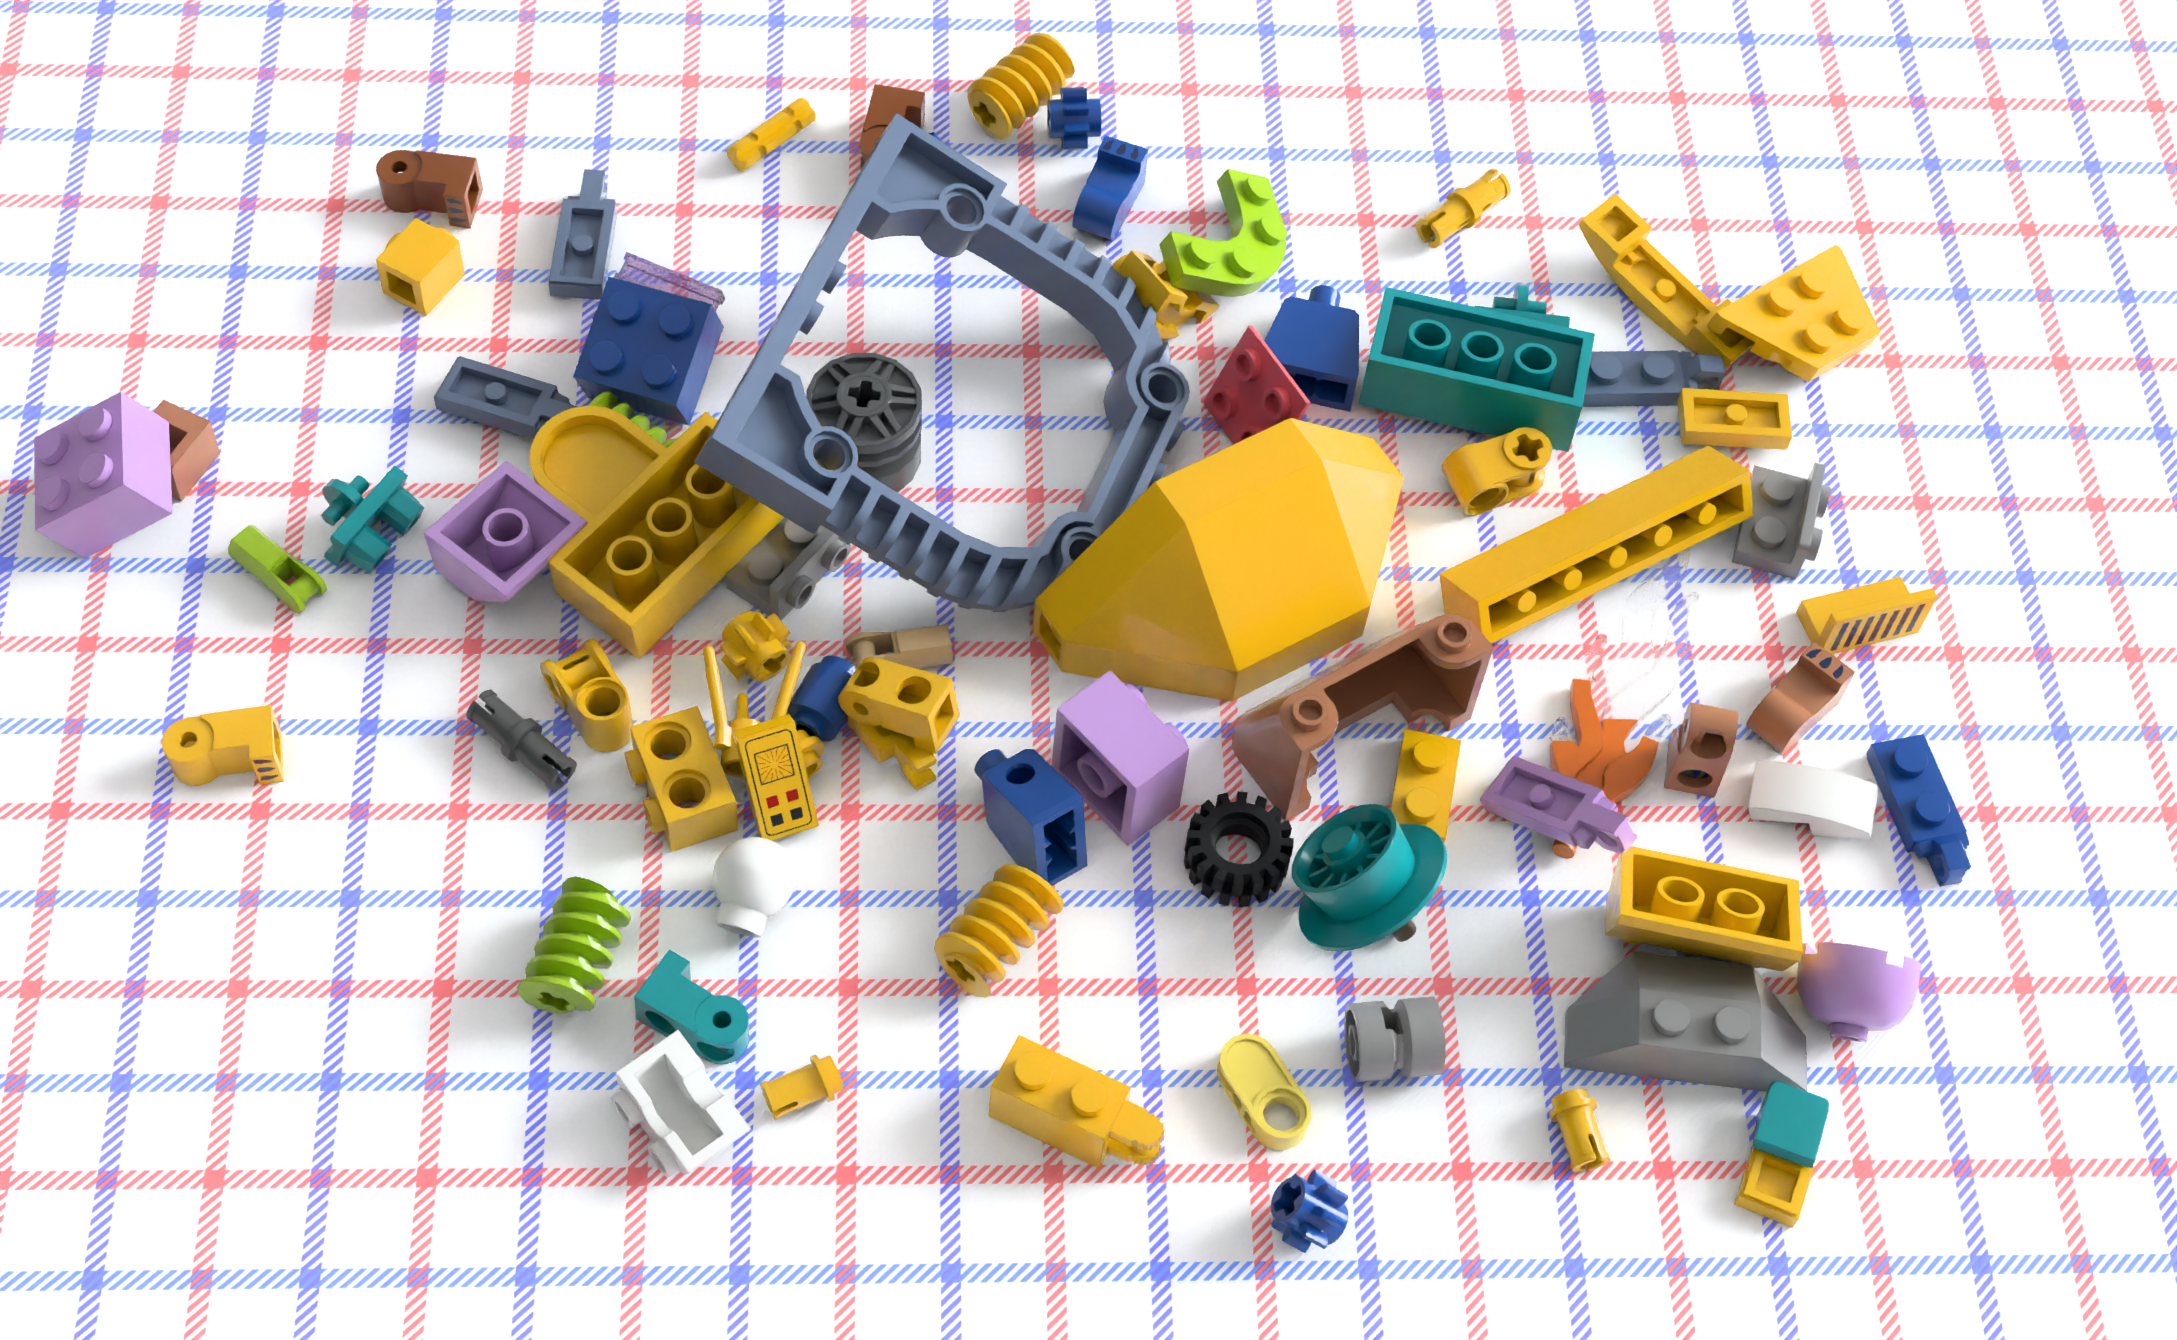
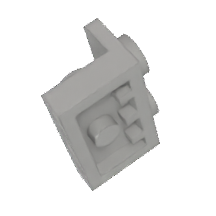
[1732,462,1831,579]
[726,517,851,621]

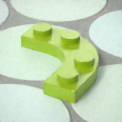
[1159,169,1287,297]

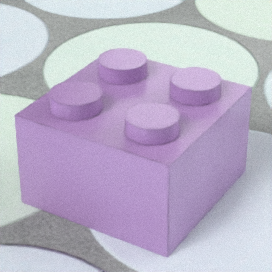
[34,391,172,558]
[1051,670,1190,846]

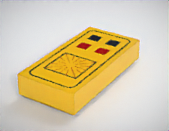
[732,714,819,841]

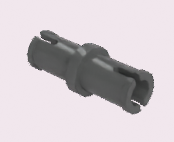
[466,689,577,791]

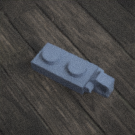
[548,169,617,300]
[1583,350,1725,407]
[433,356,578,439]

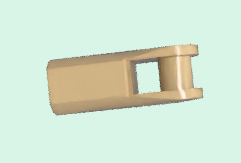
[845,624,953,669]

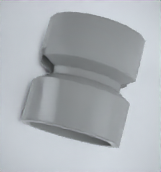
[1344,996,1446,1082]

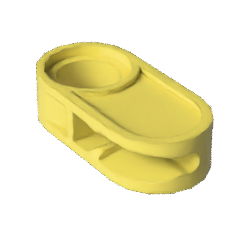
[1217,1034,1311,1151]

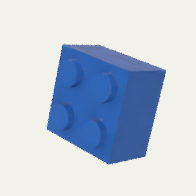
[573,277,724,426]

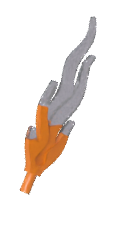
[1550,547,1700,859]

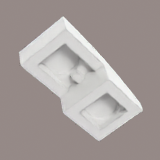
[1748,760,1878,839]

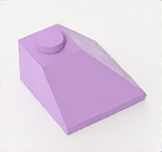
[424,461,587,602]

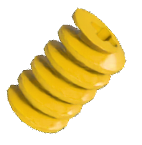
[967,32,1075,140]
[934,864,1064,998]

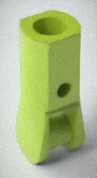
[228,525,327,614]

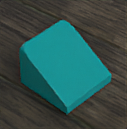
[1752,1081,1829,1168]

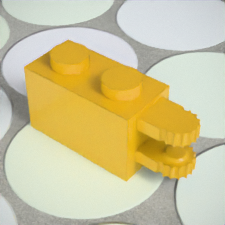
[988,1035,1165,1169]

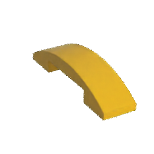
[1579,193,1754,367]

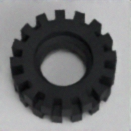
[1184,791,1294,907]

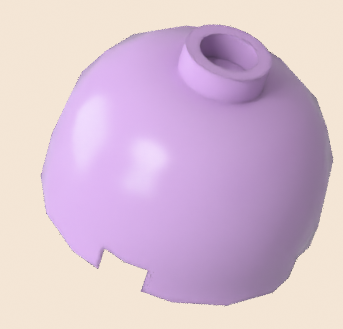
[1797,942,1922,1042]

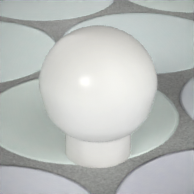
[712,837,796,938]

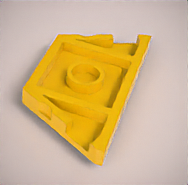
[1707,244,1880,382]

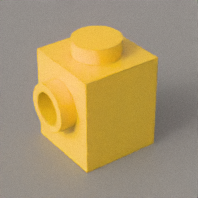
[376,217,465,316]

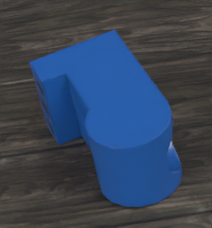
[1072,135,1149,241]

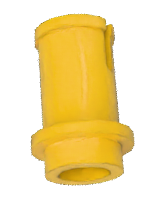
[760,1054,844,1121]
[1549,1089,1611,1173]

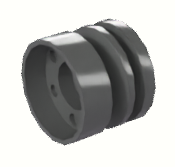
[806,353,922,493]

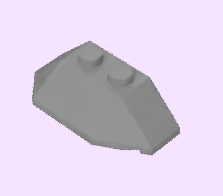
[1564,951,1807,1092]

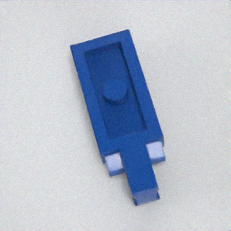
[1866,734,1971,887]

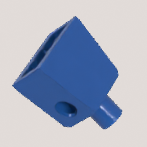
[1264,285,1359,412]
[974,749,1088,886]

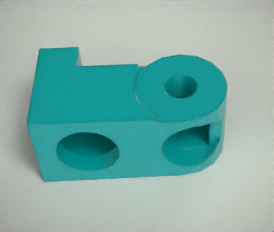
[634,949,749,1064]

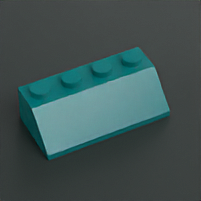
[1358,287,1595,452]

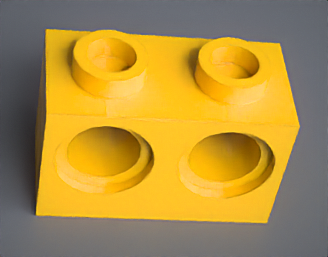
[624,705,738,852]

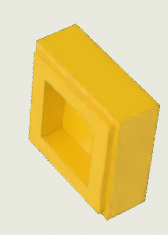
[1734,1147,1814,1228]

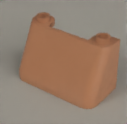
[1232,614,1494,821]

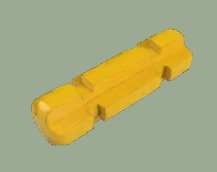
[727,98,816,171]

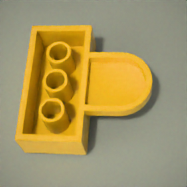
[529,406,784,659]

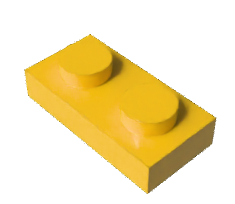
[1677,388,1792,450]
[1390,729,1461,843]

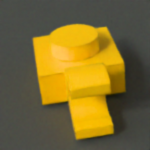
[848,716,937,791]

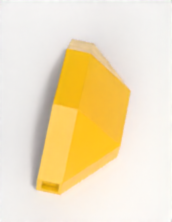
[1033,418,1404,702]

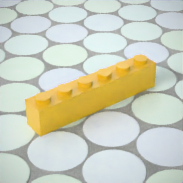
[1439,445,1753,644]

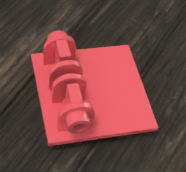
[1202,325,1311,445]

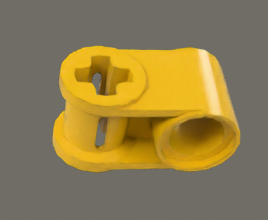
[1441,427,1552,516]
[540,638,634,752]

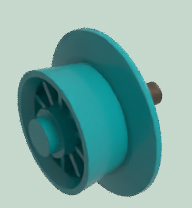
[1292,804,1447,951]

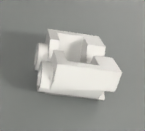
[611,1030,752,1178]

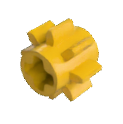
[720,611,792,682]

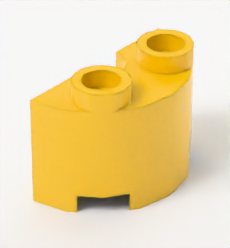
[1111,250,1220,339]

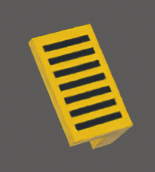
[1796,577,1937,654]

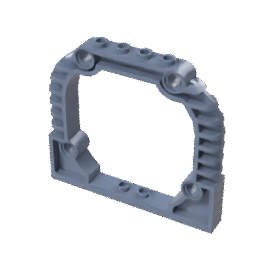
[694,113,1190,612]

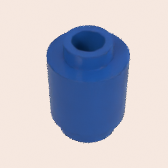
[786,655,856,742]

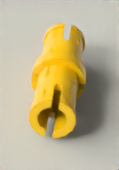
[1416,168,1511,248]

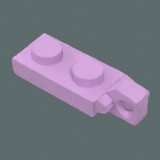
[1480,756,1637,854]

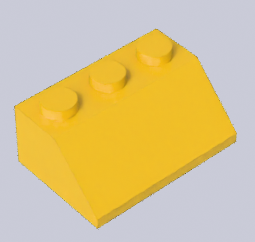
[1605,846,1803,972]

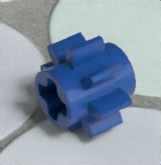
[1047,87,1102,150]
[1270,1169,1348,1253]

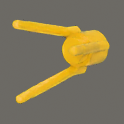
[703,641,806,778]

